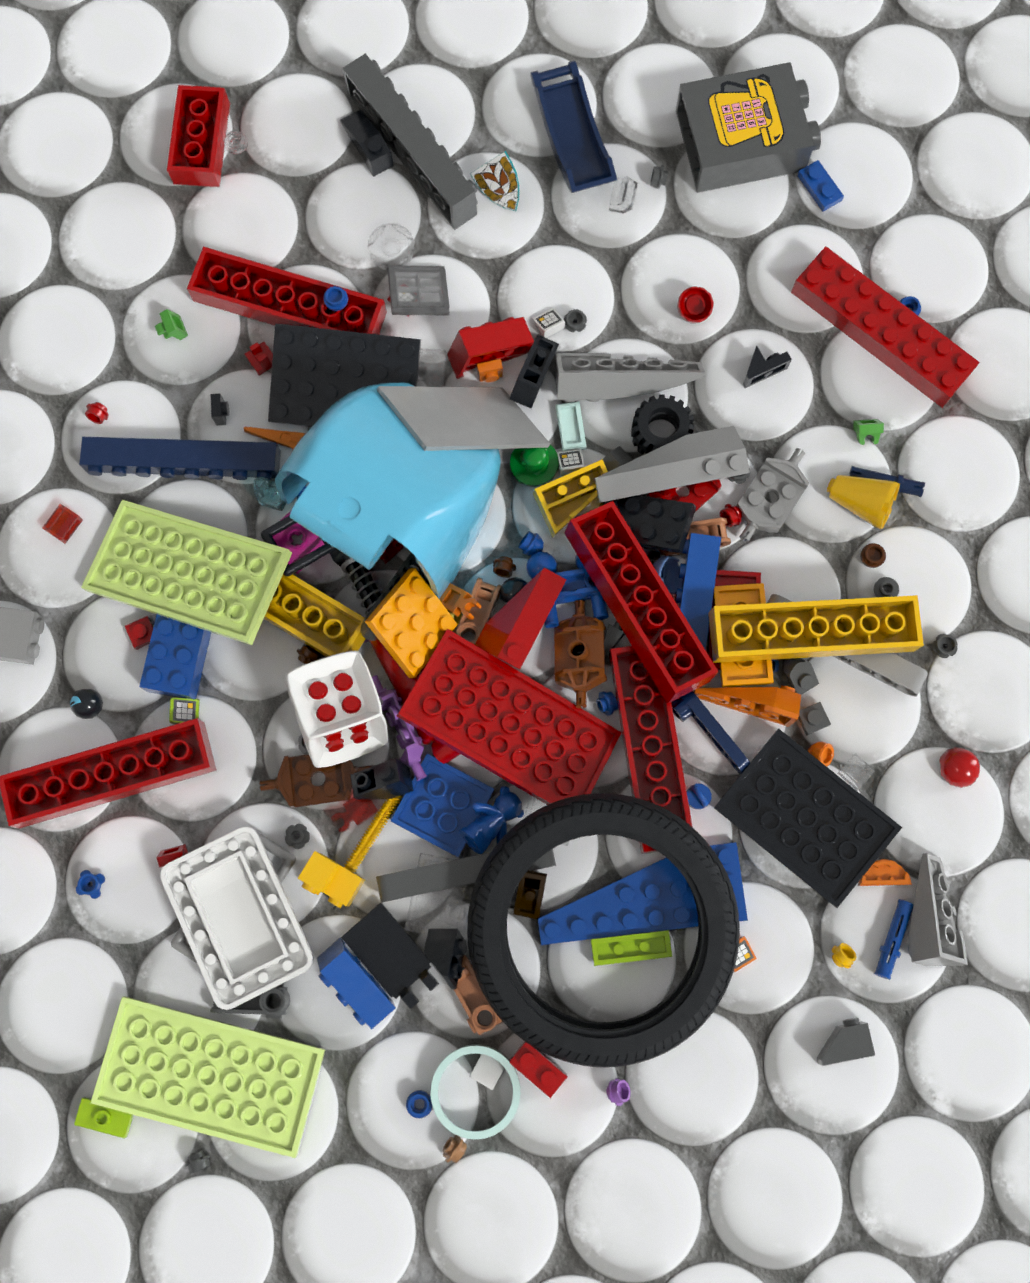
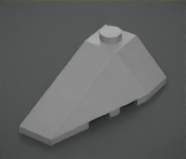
[908,853,968,966]

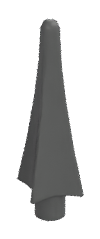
[604,620,625,660]

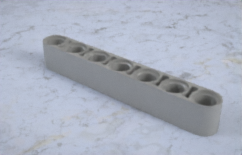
[767,594,928,697]

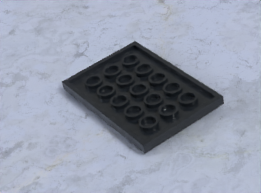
[268,323,421,426]
[714,728,902,908]

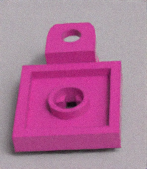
[262,511,324,574]

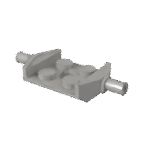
[736,448,809,542]

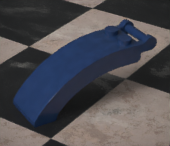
[530,60,618,193]

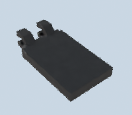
[341,903,439,1009]

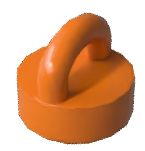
[808,741,834,767]

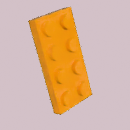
[713,583,774,687]

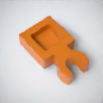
[439,583,482,620]

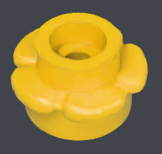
[832,943,856,969]

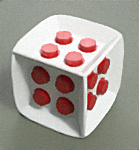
[285,651,388,768]

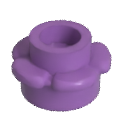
[606,1078,631,1106]

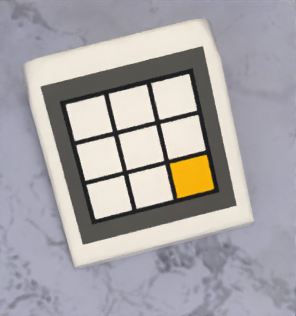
[533,308,565,338]
[557,449,585,476]

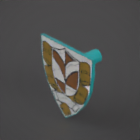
[470,151,519,211]

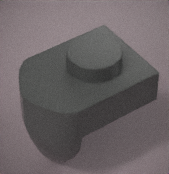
[782,658,819,695]

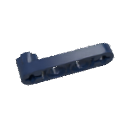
[671,691,750,774]

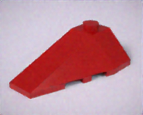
[475,568,567,669]

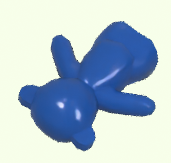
[459,786,524,854]

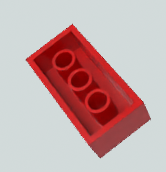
[167,85,230,187]

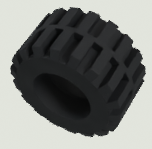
[631,394,694,454]

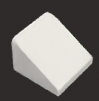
[469,1054,504,1090]

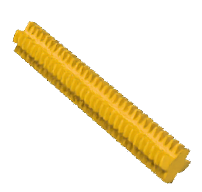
[343,794,405,873]

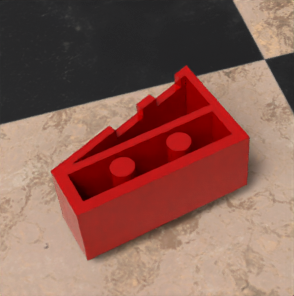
[447,317,534,379]

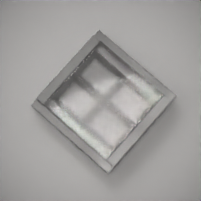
[388,265,450,315]

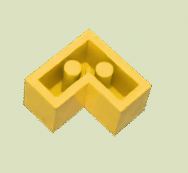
[298,851,365,908]

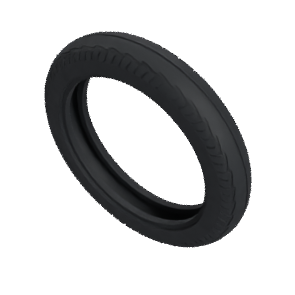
[467,793,740,1067]

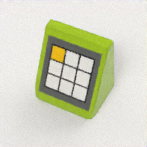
[169,698,200,725]

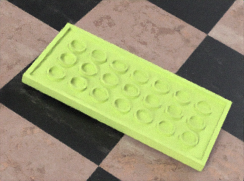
[81,500,292,645]
[91,996,326,1158]

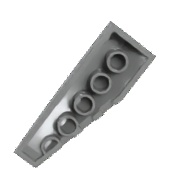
[555,353,705,402]
[594,426,750,503]

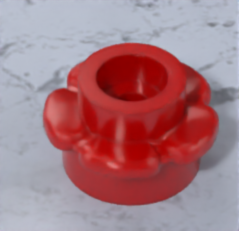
[85,402,109,424]
[720,504,742,528]

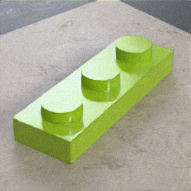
[591,930,672,966]

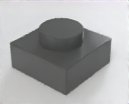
[798,702,831,736]

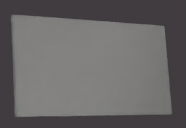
[377,386,550,451]

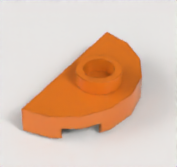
[858,859,912,886]

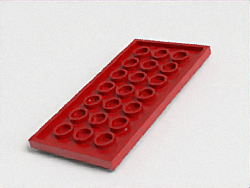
[397,629,622,805]

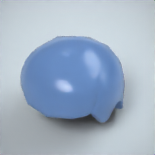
[653,556,683,595]

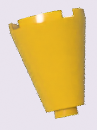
[827,475,900,529]

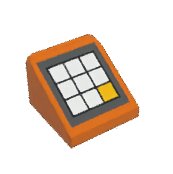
[734,936,757,972]

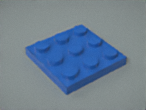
[391,753,495,858]

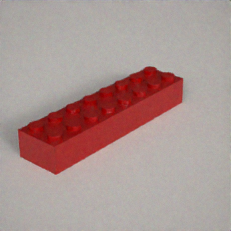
[187,246,387,335]
[791,246,980,408]
[564,501,719,704]
[609,646,692,854]
[0,718,217,829]

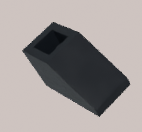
[350,758,414,799]
[423,929,468,989]

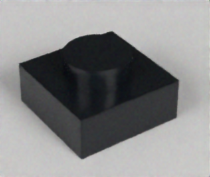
[210,393,230,425]

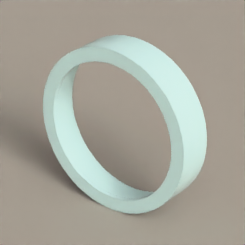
[431,1044,521,1139]

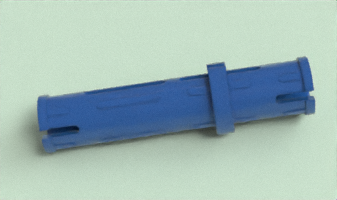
[874,899,914,980]

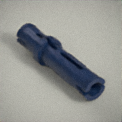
[849,466,925,498]

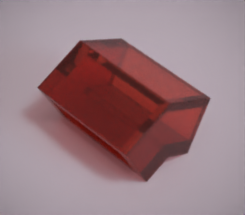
[42,504,83,544]

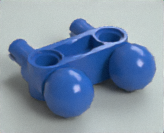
[526,551,609,628]

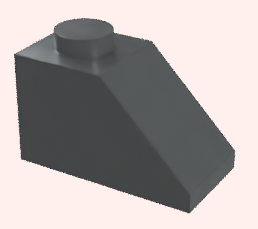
[817,1018,875,1066]

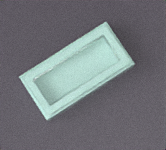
[555,401,587,451]

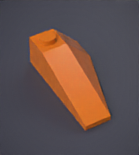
[694,685,801,727]

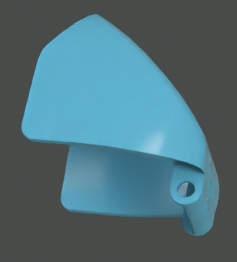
[275,382,501,599]

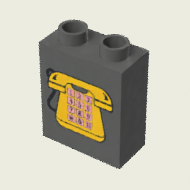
[676,62,821,193]

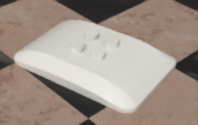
[160,827,314,1010]

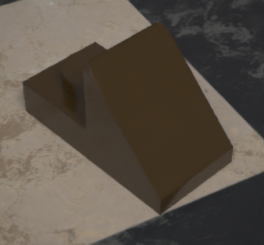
[513,870,547,919]

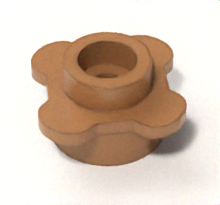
[443,1135,467,1163]

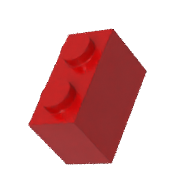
[509,1041,567,1098]

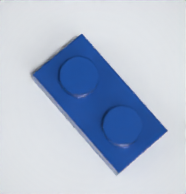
[797,160,844,212]

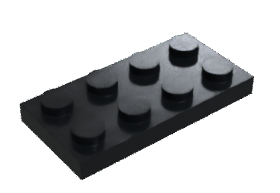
[599,495,696,553]

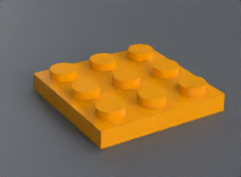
[365,568,458,678]

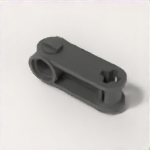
[210,983,291,1019]

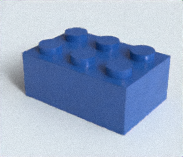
[139,614,211,700]

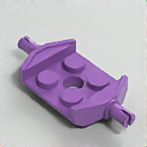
[372,675,427,781]

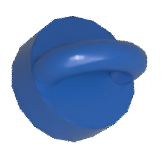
[687,784,712,810]

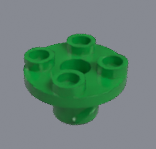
[510,444,559,487]

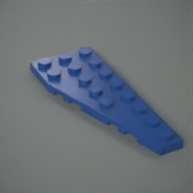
[538,842,748,945]

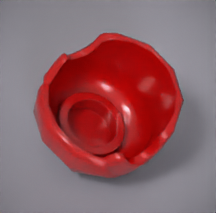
[677,286,714,324]
[939,747,980,788]

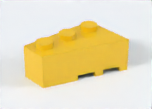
[533,459,608,538]

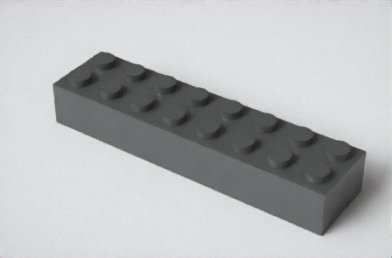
[342,53,478,230]

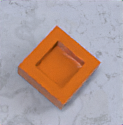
[477,359,503,382]

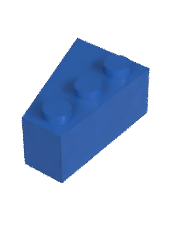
[317,937,396,1030]

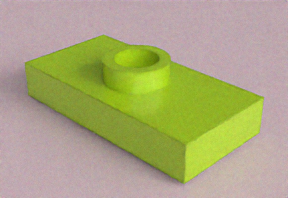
[74,1097,133,1139]

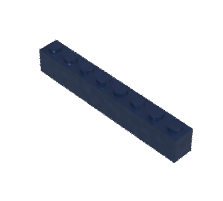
[79,437,281,481]

